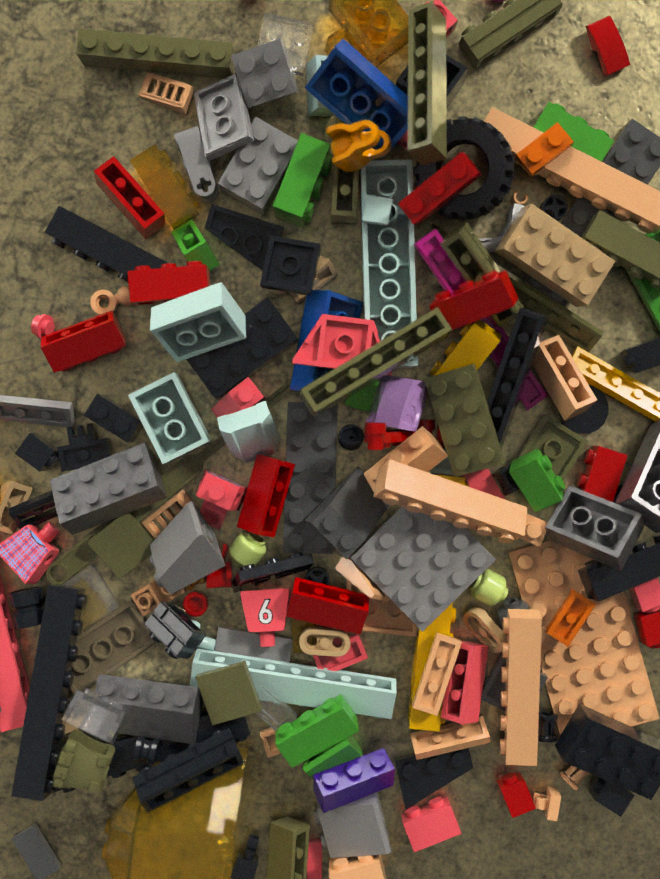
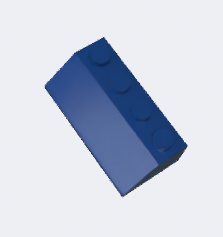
[305,39,408,157]
[290,290,363,400]

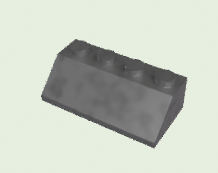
[93,674,203,744]

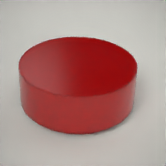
[183,590,209,617]

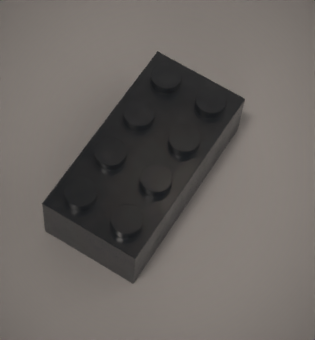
[186,297,298,400]
[555,703,660,800]

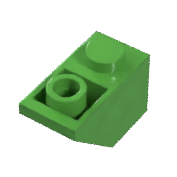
[344,380,380,413]

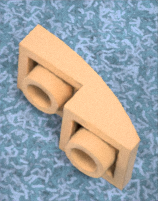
[130,580,188,616]

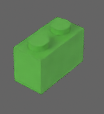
[509,448,565,512]

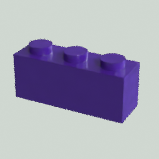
[313,748,395,813]

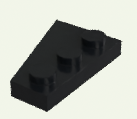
[205,204,285,271]
[394,748,473,809]

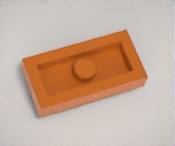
[515,122,574,177]
[545,589,596,647]

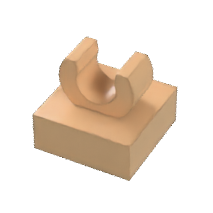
[533,786,561,821]

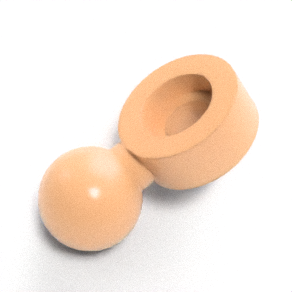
[90,286,133,315]

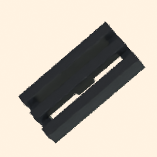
[9,490,58,529]

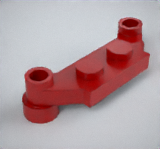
[364,419,435,450]

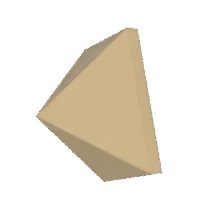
[0,481,33,534]

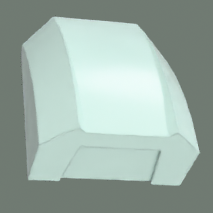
[217,401,281,463]

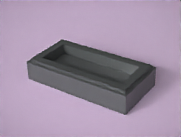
[12,823,61,879]

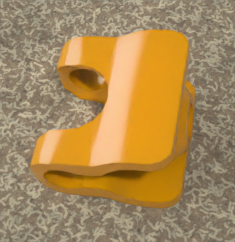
[325,120,392,172]

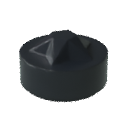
[338,424,364,451]

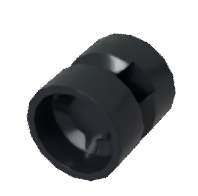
[9,586,45,629]

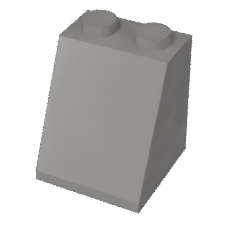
[149,501,226,595]
[314,792,391,858]

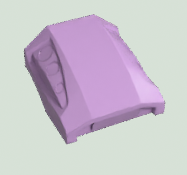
[366,375,428,432]

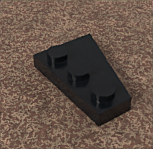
[232,552,314,593]

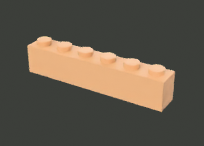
[373,459,527,543]
[499,609,542,766]

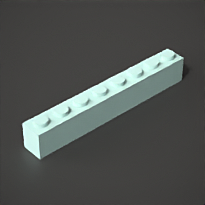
[190,648,397,719]

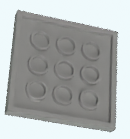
[350,506,496,632]

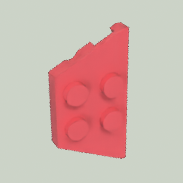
[292,314,392,376]

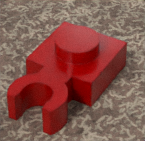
[206,544,232,589]

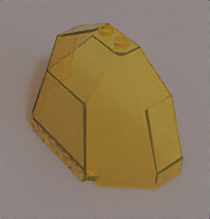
[102,748,248,879]

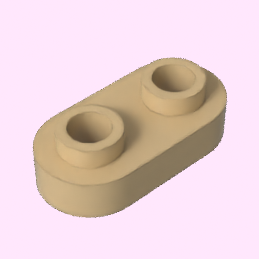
[463,607,507,653]
[299,627,350,657]

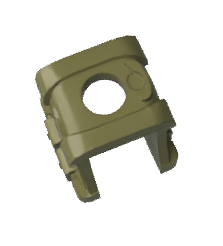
[53,729,115,793]

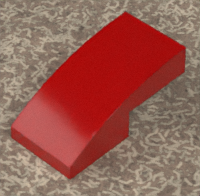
[585,16,630,75]

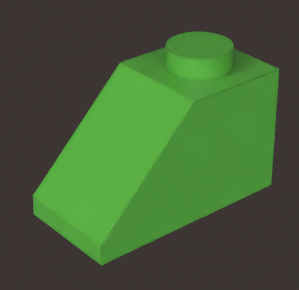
[171,219,220,273]

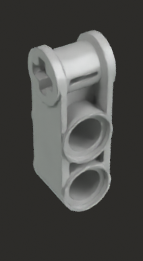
[174,126,219,203]

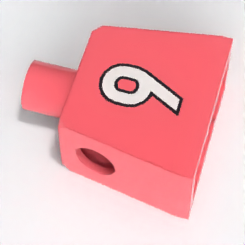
[240,588,290,647]

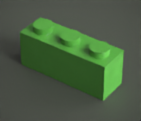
[533,102,614,162]
[276,694,359,768]

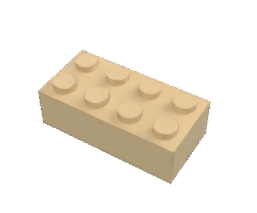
[494,203,615,307]

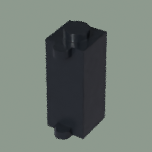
[623,337,660,374]

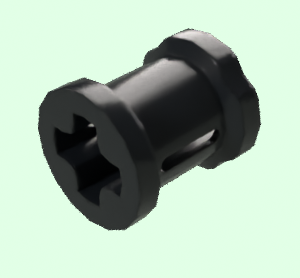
[492,463,520,496]
[538,711,558,743]

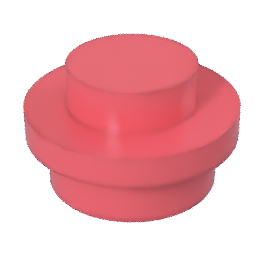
[31,314,55,339]

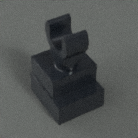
[231,834,259,879]

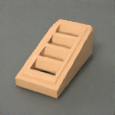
[138,72,195,115]
[142,490,199,539]
[335,554,385,601]

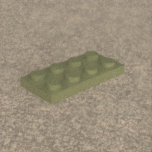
[424,363,505,477]

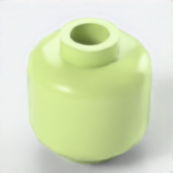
[229,531,266,568]
[469,569,508,606]

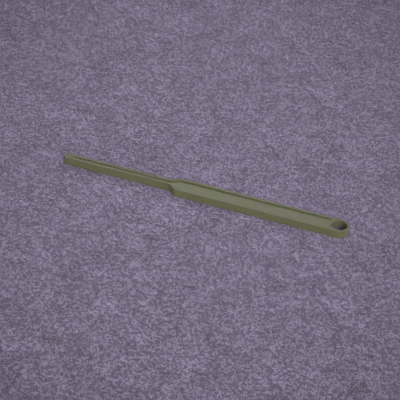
[46,382,292,585]

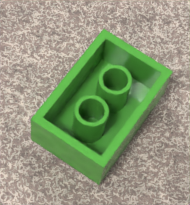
[273,133,333,229]

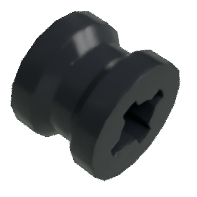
[539,195,568,221]
[305,566,330,585]
[133,735,160,766]

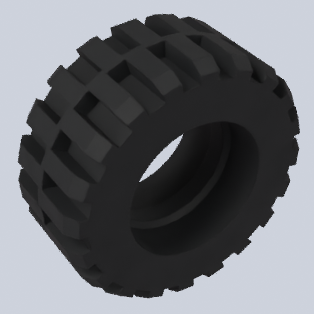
[413,116,515,220]

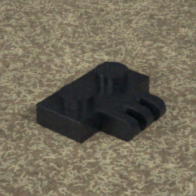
[57,423,112,472]

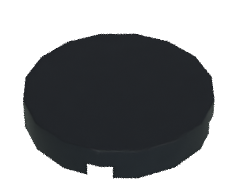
[557,384,609,434]

